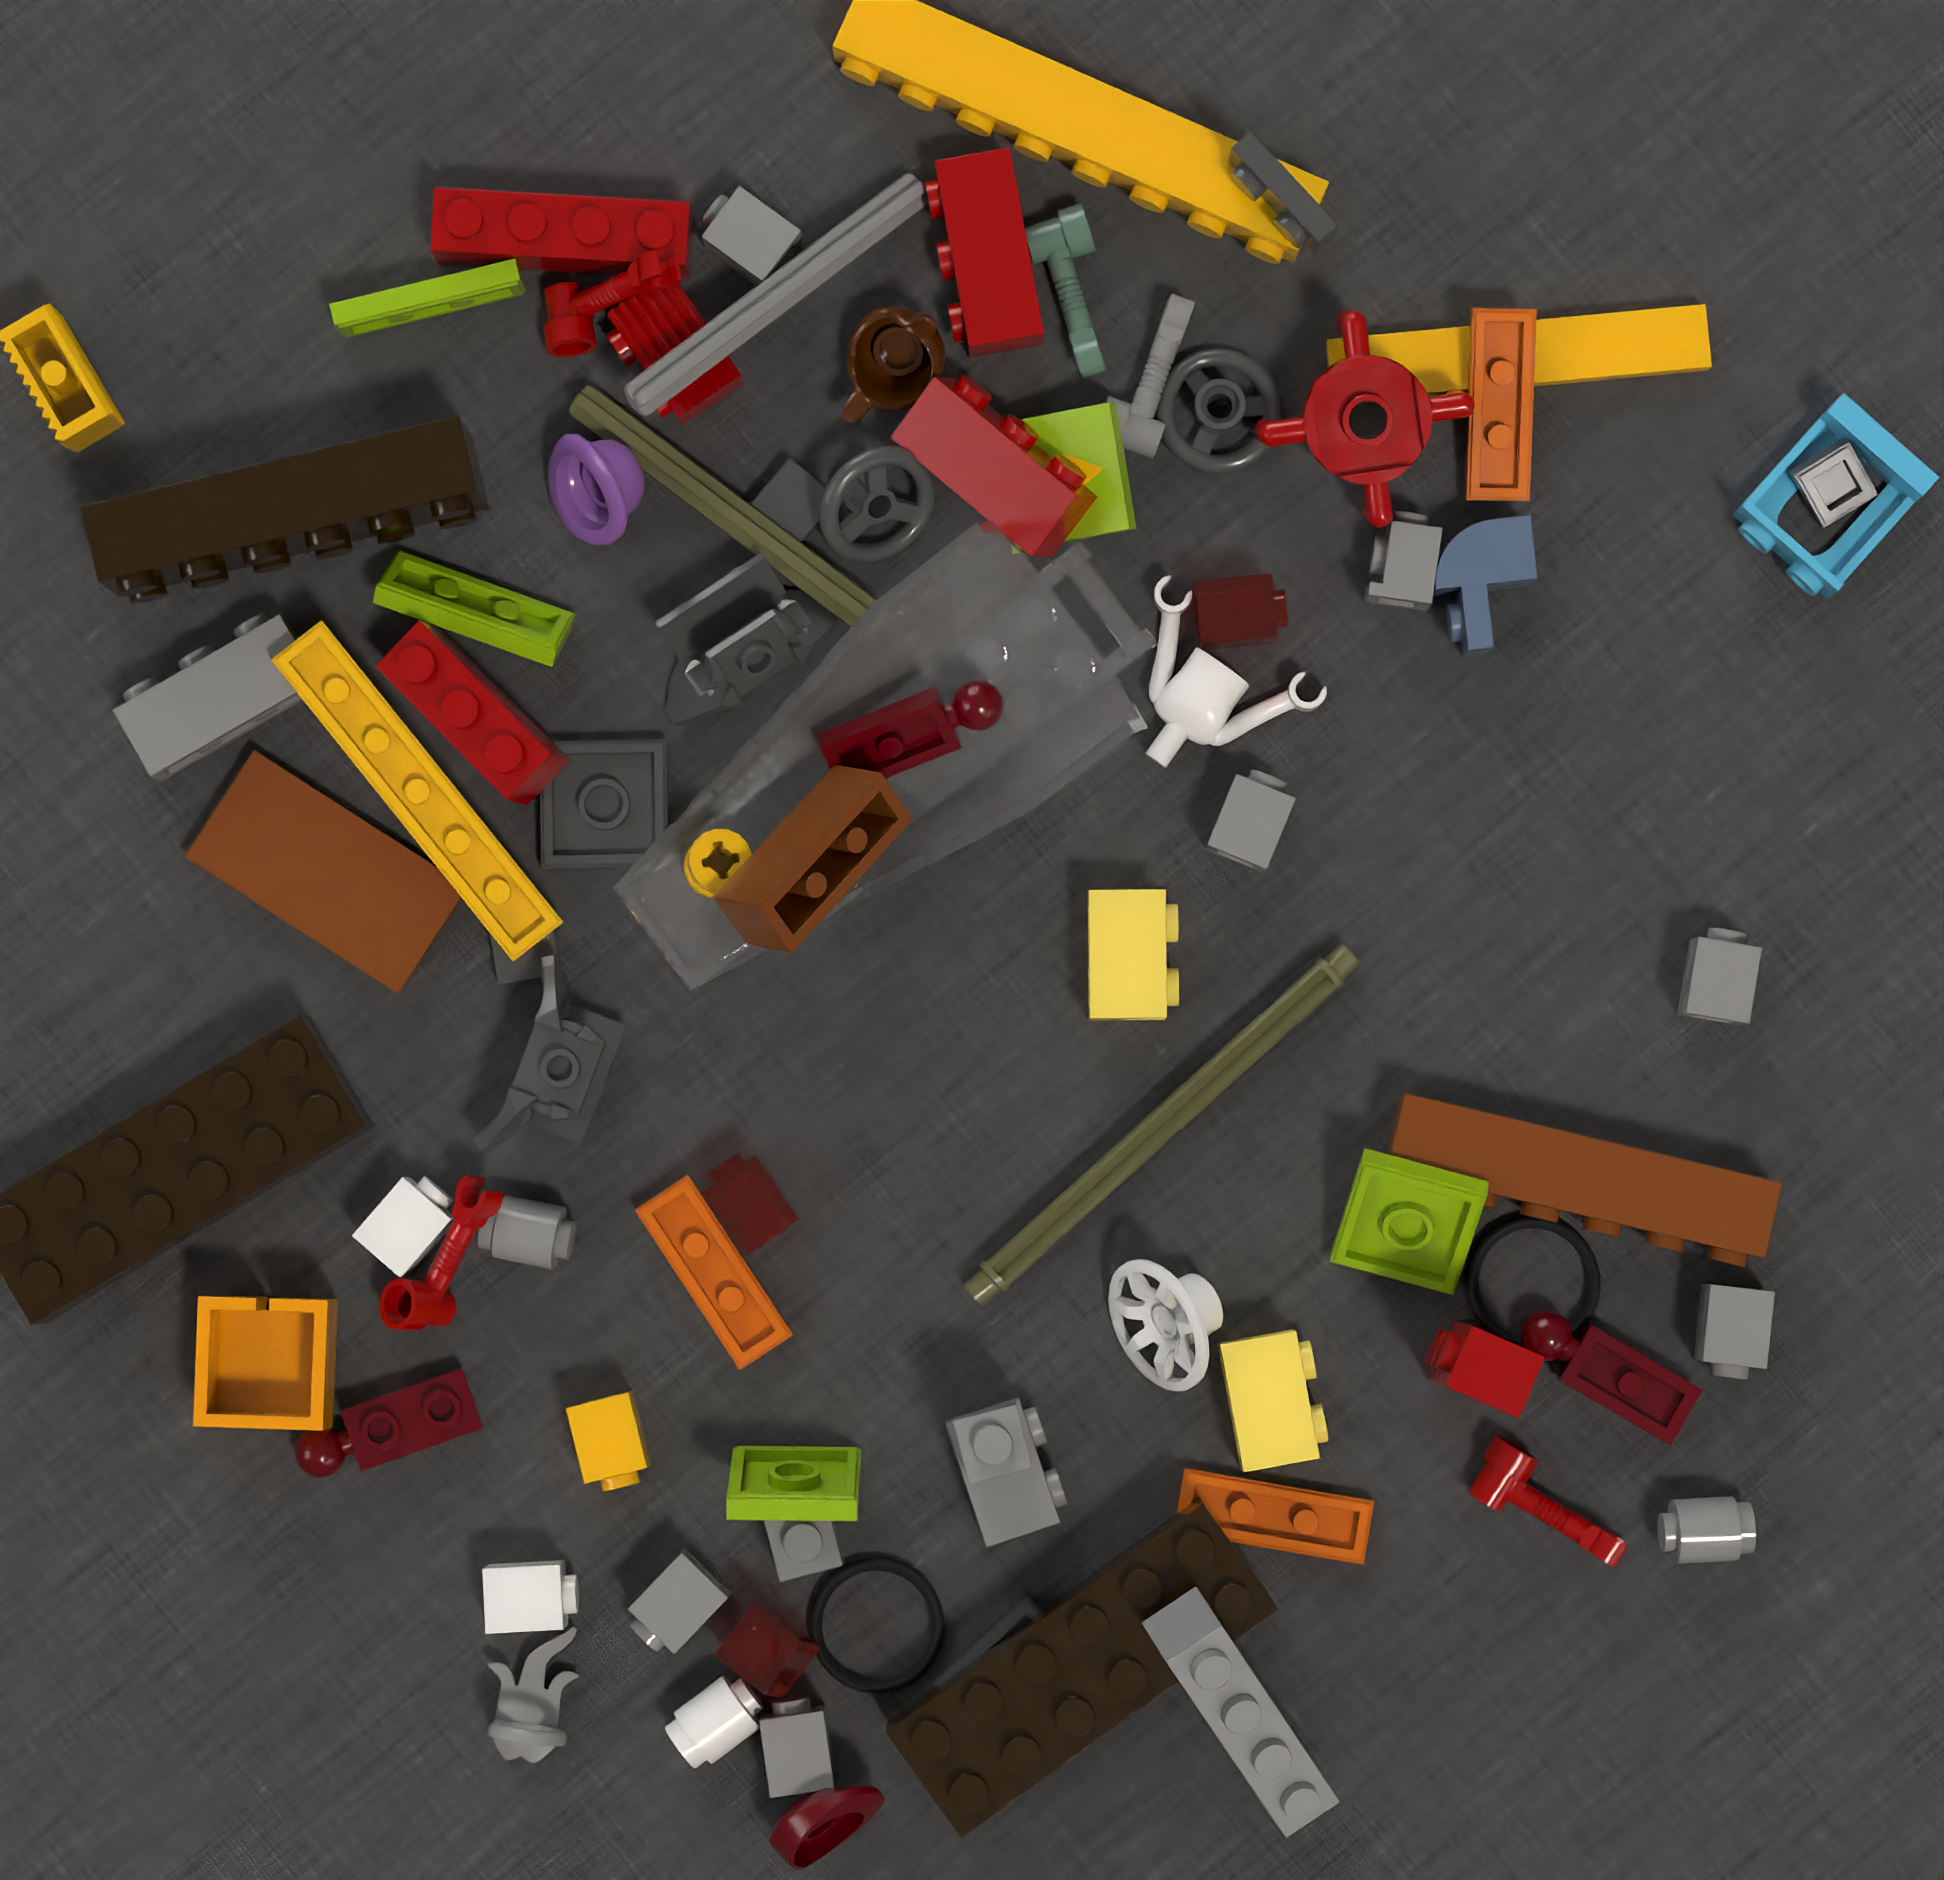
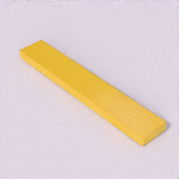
[1326,304,1712,403]
[271,620,563,962]

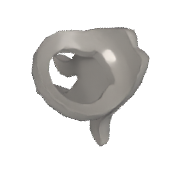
[488,1627,579,1764]

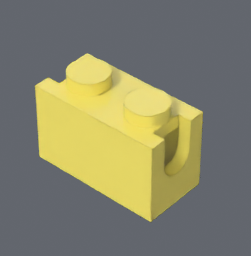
[1087,889,1179,1021]
[1217,1329,1328,1472]

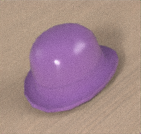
[547,434,645,546]

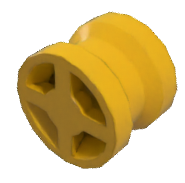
[683,829,752,898]

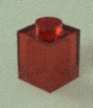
[1193,573,1288,651]
[702,1153,801,1256]
[714,1603,820,1699]

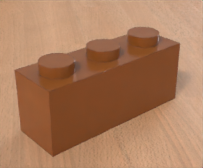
[713,765,913,953]

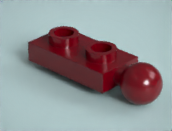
[817,680,1004,779]
[1521,1310,1703,1446]
[295,1368,484,1478]

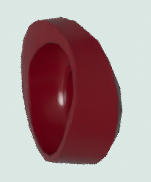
[769,1786,885,1870]

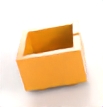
[193,1295,338,1431]

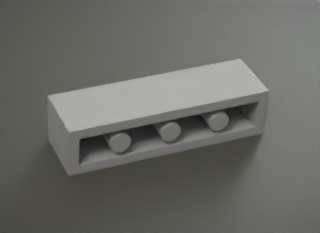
[1142,1587,1340,1838]

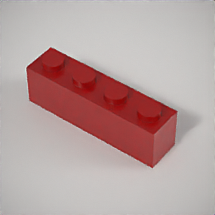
[430,187,694,280]

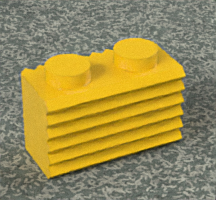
[0,303,125,453]

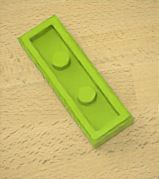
[329,258,526,338]
[372,550,575,667]

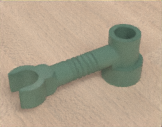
[1025,203,1107,378]

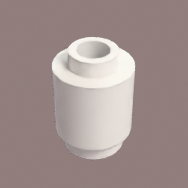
[665,1675,764,1769]

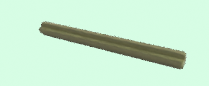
[569,385,884,635]

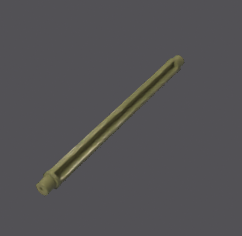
[963,943,1360,1307]

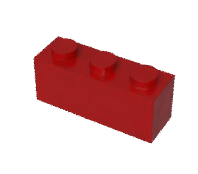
[925,147,1044,358]
[890,375,1098,557]
[375,620,571,806]
[1424,1321,1545,1418]

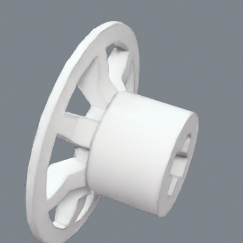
[1108,1259,1223,1391]

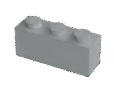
[113,613,303,782]

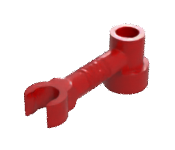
[543,250,681,358]
[379,1175,503,1331]
[1468,1434,1628,1568]

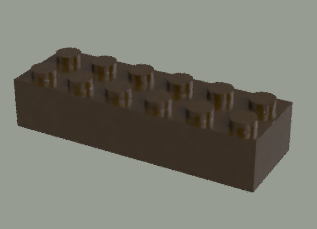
[80,415,490,604]
[0,1015,375,1325]
[886,1497,1278,1838]

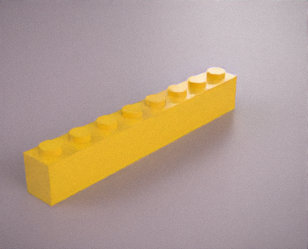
[832,0,1329,264]

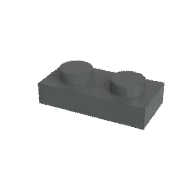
[1228,131,1338,254]

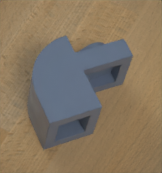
[1433,515,1538,657]

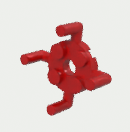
[1254,309,1475,528]

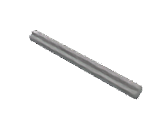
[624,174,928,416]

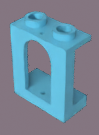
[1733,393,1940,599]

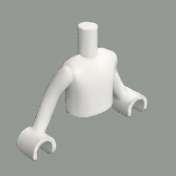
[1145,575,1327,768]

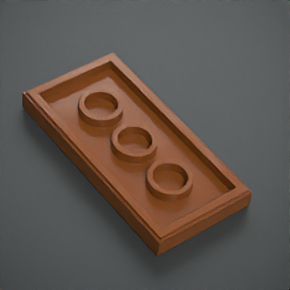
[184,750,462,995]

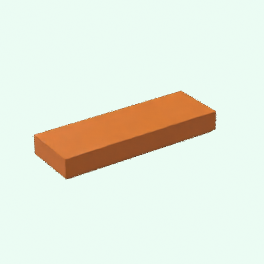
[1464,307,1537,501]
[635,1175,794,1370]
[1176,1467,1375,1565]

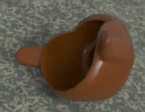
[842,305,946,423]

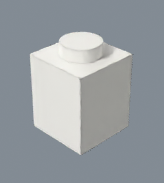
[352,1176,454,1278]
[482,1560,579,1634]

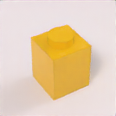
[566,1390,652,1492]

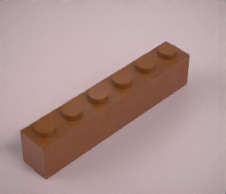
[1386,1093,1782,1267]

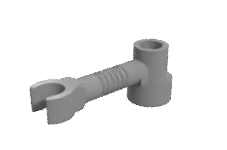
[1105,293,1195,459]

